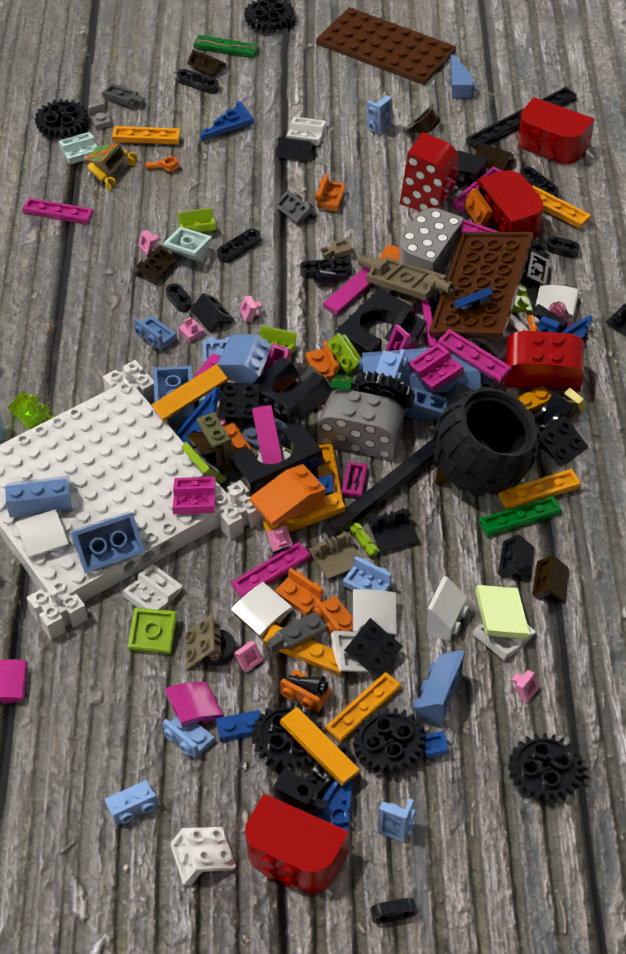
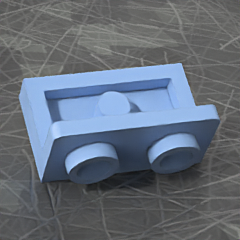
[343,556,392,591]

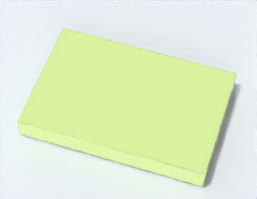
[475,585,530,639]

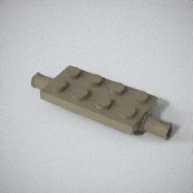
[358,255,455,300]

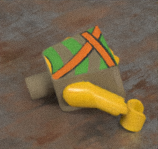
[84,143,137,191]

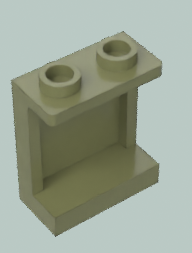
[197,412,233,474]

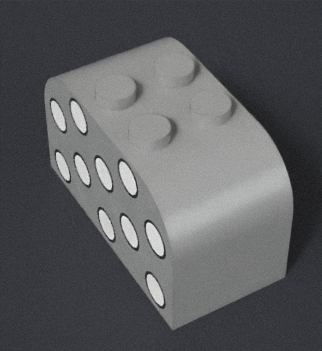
[399,208,464,274]
[317,389,404,461]

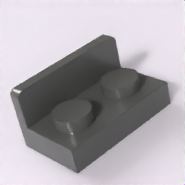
[274,190,316,225]

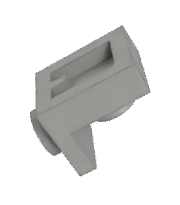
[88,102,112,130]

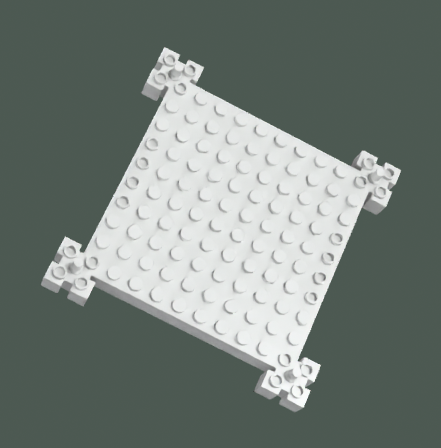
[0,360,264,640]

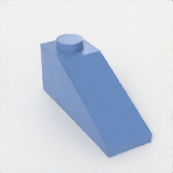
[450,55,475,98]
[404,388,447,421]

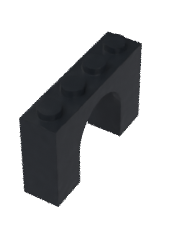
[334,289,415,358]
[252,357,333,422]
[229,422,324,496]

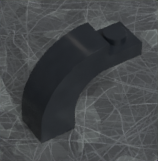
[533,391,577,432]

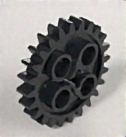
[244,0,294,33]
[35,99,89,139]
[352,371,416,410]
[252,702,325,772]
[353,708,427,776]
[508,733,584,804]

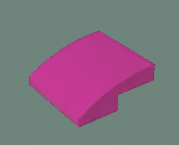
[408,343,464,393]
[172,476,216,515]
[0,659,28,705]
[165,681,223,727]

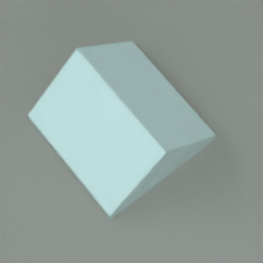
[163,227,212,263]

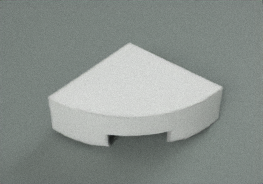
[516,312,540,329]

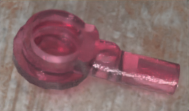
[549,301,573,328]

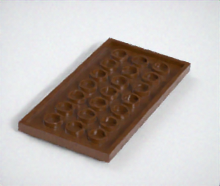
[316,7,457,85]
[429,232,534,339]

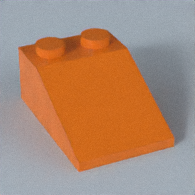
[249,464,326,526]

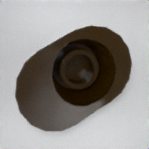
[403,104,440,133]

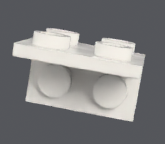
[170,827,236,885]

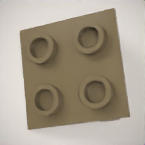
[309,532,361,580]
[185,613,221,670]

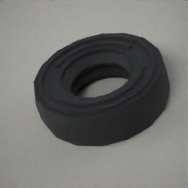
[202,629,236,666]

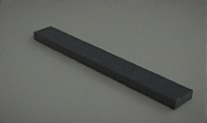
[466,87,577,151]
[322,438,435,538]

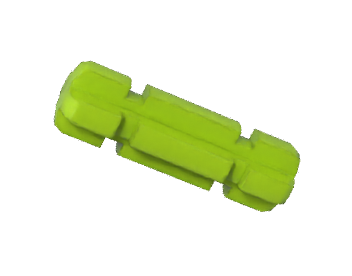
[350,523,379,557]

